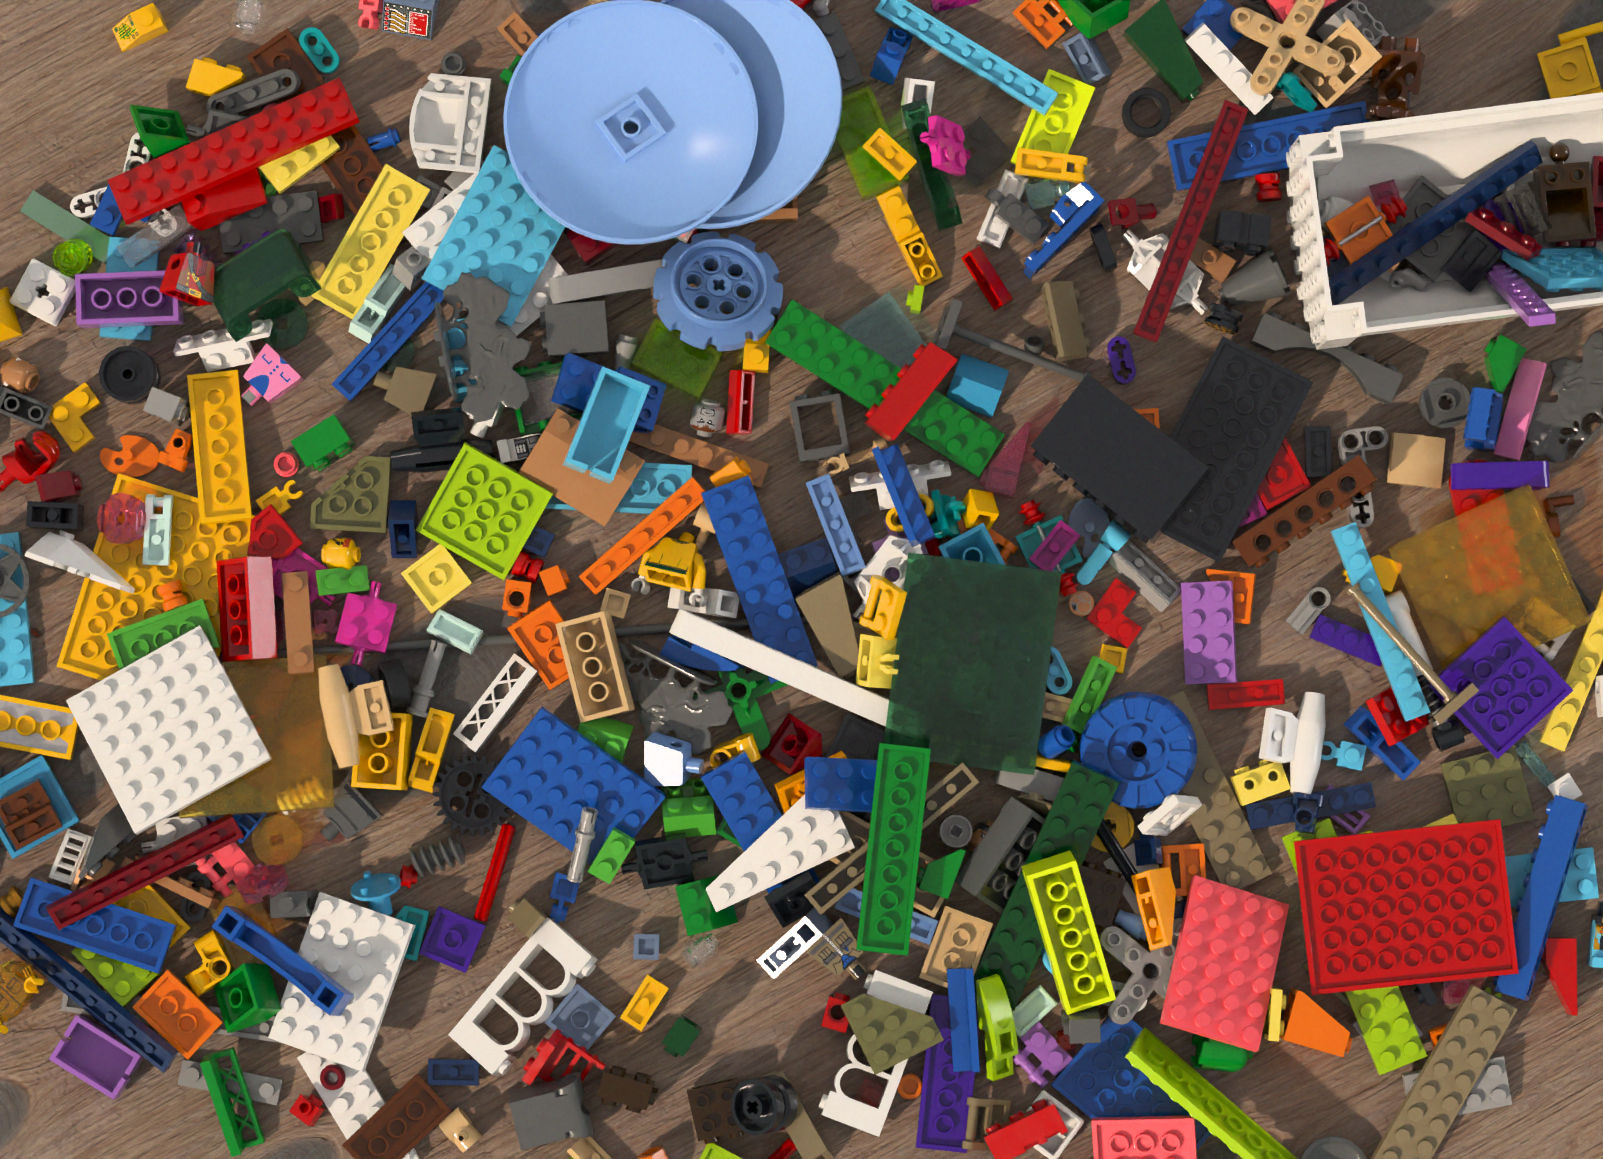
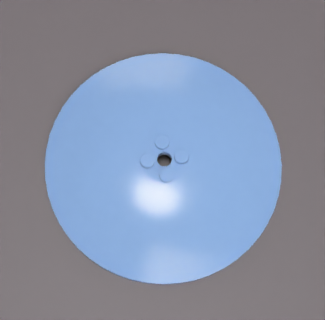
[503,0,758,245]
[624,0,842,229]

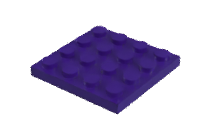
[1427,616,1574,759]

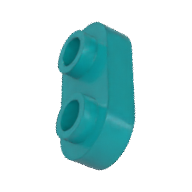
[299,27,340,74]

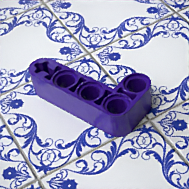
[1450,461,1550,491]

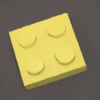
[401,544,473,614]
[1262,987,1286,1041]

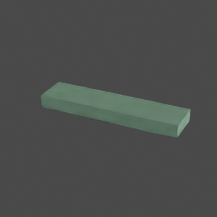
[20,190,109,264]

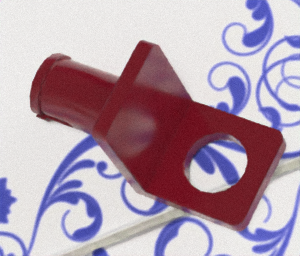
[1108,198,1157,229]

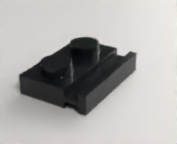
[1441,229,1503,293]

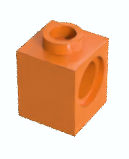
[502,579,533,618]

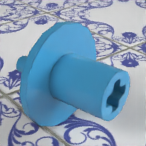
[351,871,401,916]

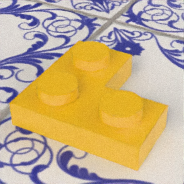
[49,382,101,453]

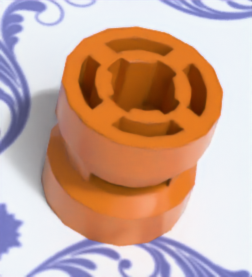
[156,580,189,612]

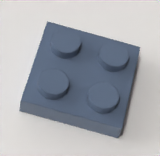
[544,983,617,1051]

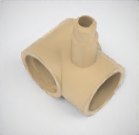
[693,502,715,550]
[438,1107,482,1153]

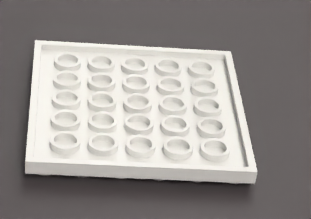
[66,626,272,834]

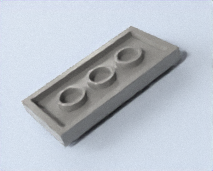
[1402,1053,1512,1115]

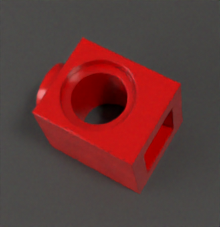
[821,992,850,1033]

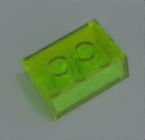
[632,318,723,401]

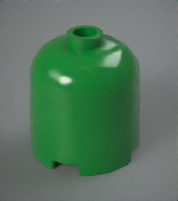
[1190,1033,1254,1073]

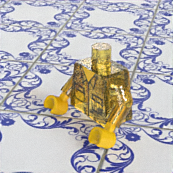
[0,960,44,1034]

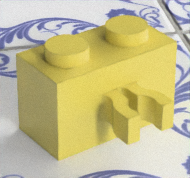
[855,634,900,689]

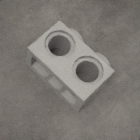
[143,387,190,426]

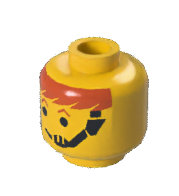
[321,538,361,570]

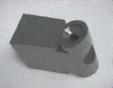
[509,1072,595,1150]

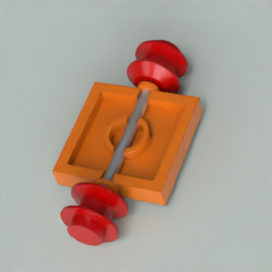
[1324,195,1407,266]

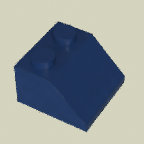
[778,538,837,603]

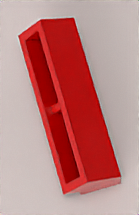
[961,246,1013,311]
[726,370,755,435]

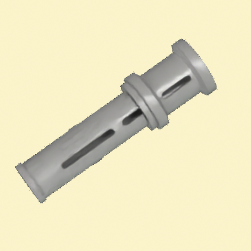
[406,639,447,718]

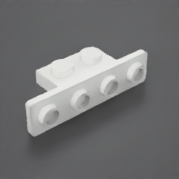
[173,319,273,372]
[849,460,951,510]

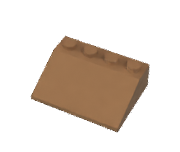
[519,408,645,527]

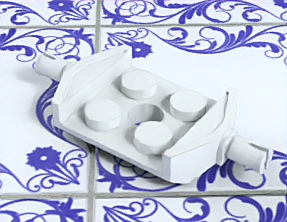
[1122,229,1209,315]
[853,535,930,620]

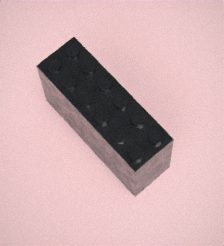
[1031,374,1210,544]

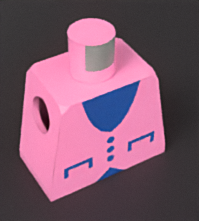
[241,344,304,406]

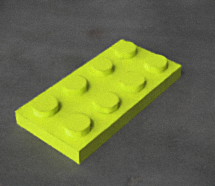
[1010,69,1095,181]

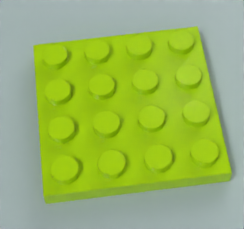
[416,442,553,580]

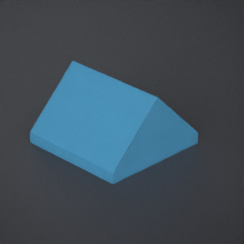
[946,354,1009,418]

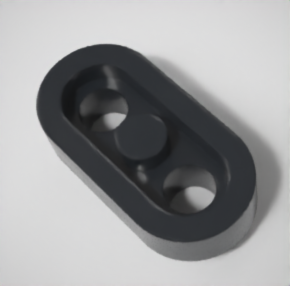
[181,871,212,922]

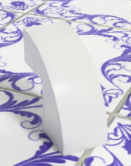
[667,587,739,618]

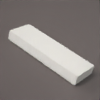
[976,169,1029,249]

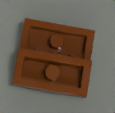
[0,778,63,850]

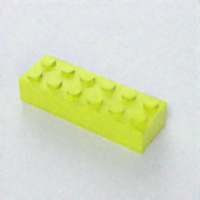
[1021,851,1116,1015]

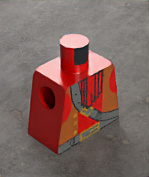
[159,242,214,307]

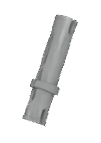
[567,807,598,883]

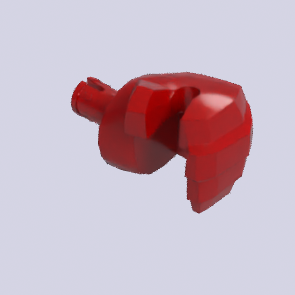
[0,430,60,492]

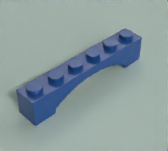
[212,906,354,1016]

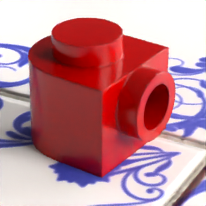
[289,1094,325,1127]

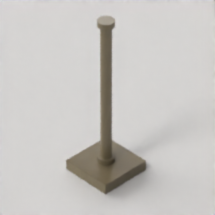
[1346,582,1479,724]

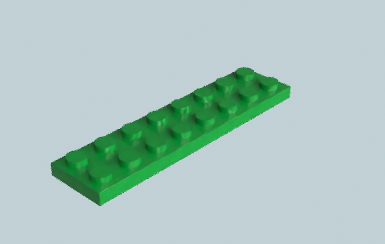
[856,743,931,956]

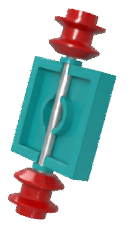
[1015,500,1083,597]

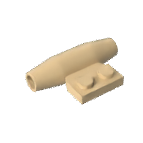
[318,664,394,768]

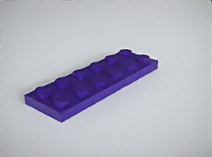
[916,994,980,1153]

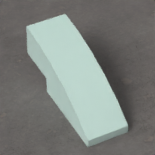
[348,264,407,344]

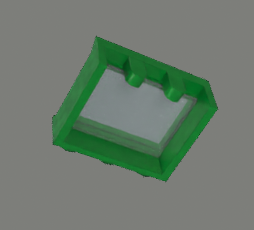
[513,358,583,437]

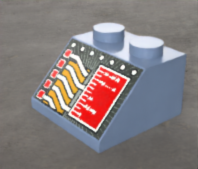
[382,0,439,41]

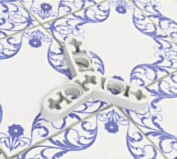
[70,133,179,239]

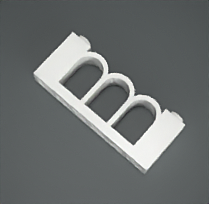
[448,917,598,1077]
[818,970,933,1137]

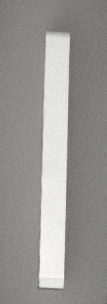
[669,609,931,741]

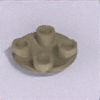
[1017,792,1053,816]

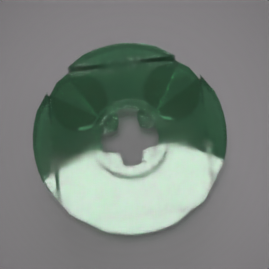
[258,299,309,350]

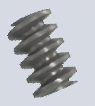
[409,833,465,877]

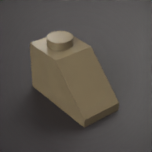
[507,897,549,938]

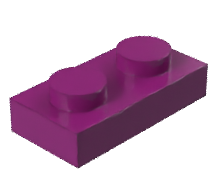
[1029,520,1080,576]

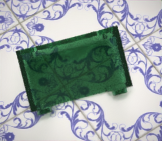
[213,229,322,342]

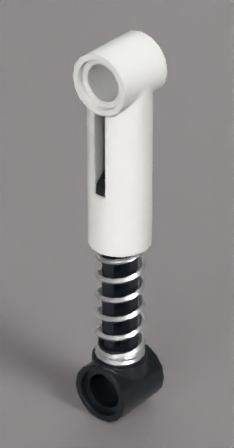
[1385,590,1465,752]

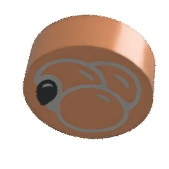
[1068,591,1094,616]

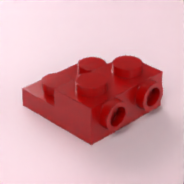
[1365,686,1430,747]

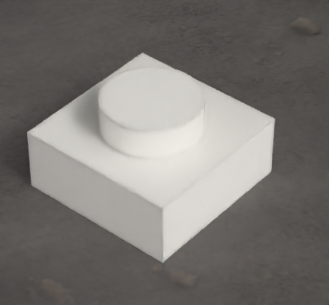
[1546,773,1582,800]

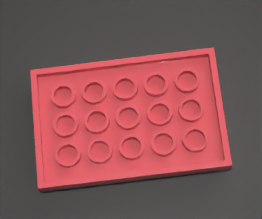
[1160,875,1289,1052]

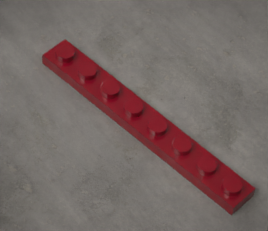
[46,813,244,930]

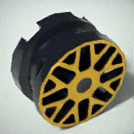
[1204,303,1244,335]

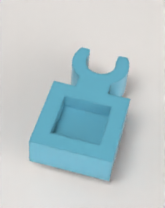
[1321,741,1366,771]

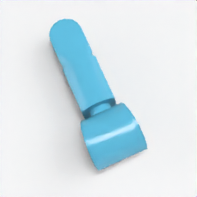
[1077,520,1131,585]

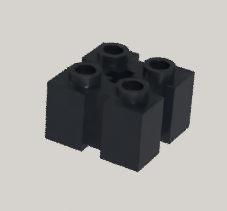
[1213,210,1272,256]

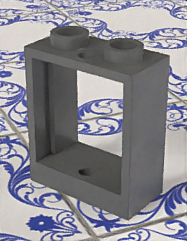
[790,390,850,464]

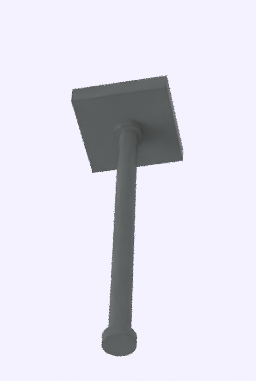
[932,299,1090,383]

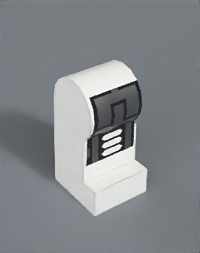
[497,433,542,465]

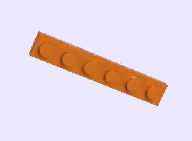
[579,476,706,595]

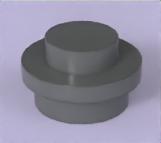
[441,52,466,76]

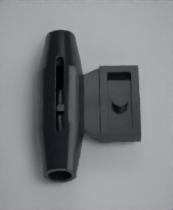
[390,407,493,473]

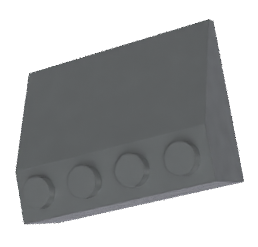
[954,797,1045,914]

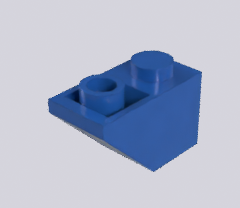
[870,27,913,85]

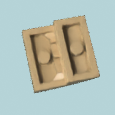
[1387,432,1446,489]

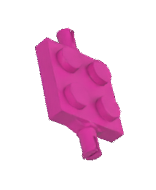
[920,115,971,177]
[272,548,336,606]
[335,581,397,667]

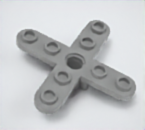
[1099,918,1183,1025]

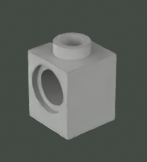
[392,246,431,290]

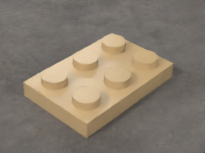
[919,905,993,988]

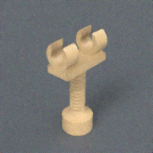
[821,437,888,477]

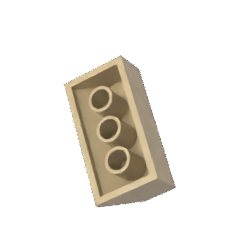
[555,611,635,723]

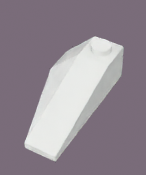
[25,530,135,593]

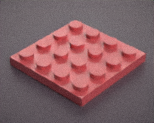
[1091,1115,1197,1159]

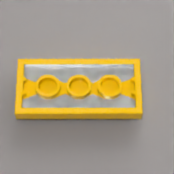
[0,695,79,760]

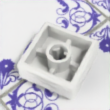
[10,259,76,326]
[1026,1090,1084,1159]

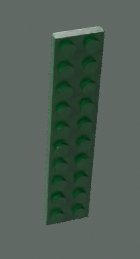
[974,760,1120,1010]

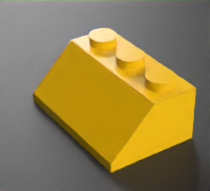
[351,713,413,790]

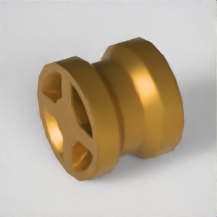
[0,886,24,918]

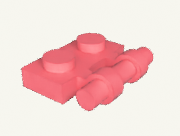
[195,842,258,898]

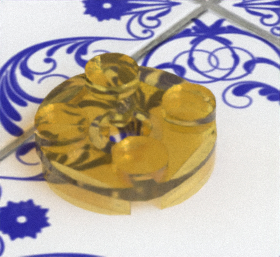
[251,815,304,865]

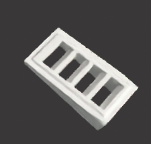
[49,828,92,885]

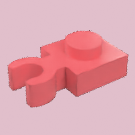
[358,0,383,30]

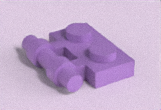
[1013,1021,1072,1088]

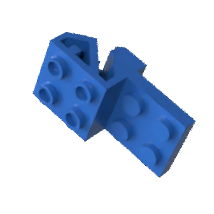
[551,353,667,434]

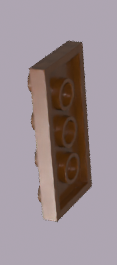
[341,1074,452,1159]

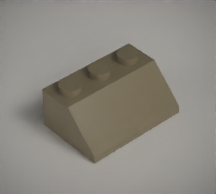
[1041,280,1091,363]

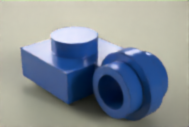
[550,872,580,923]

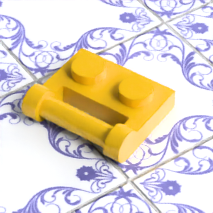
[859,575,907,640]

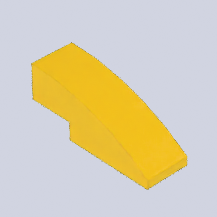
[408,707,455,793]

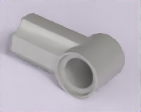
[1285,587,1331,635]

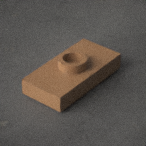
[1190,237,1236,283]

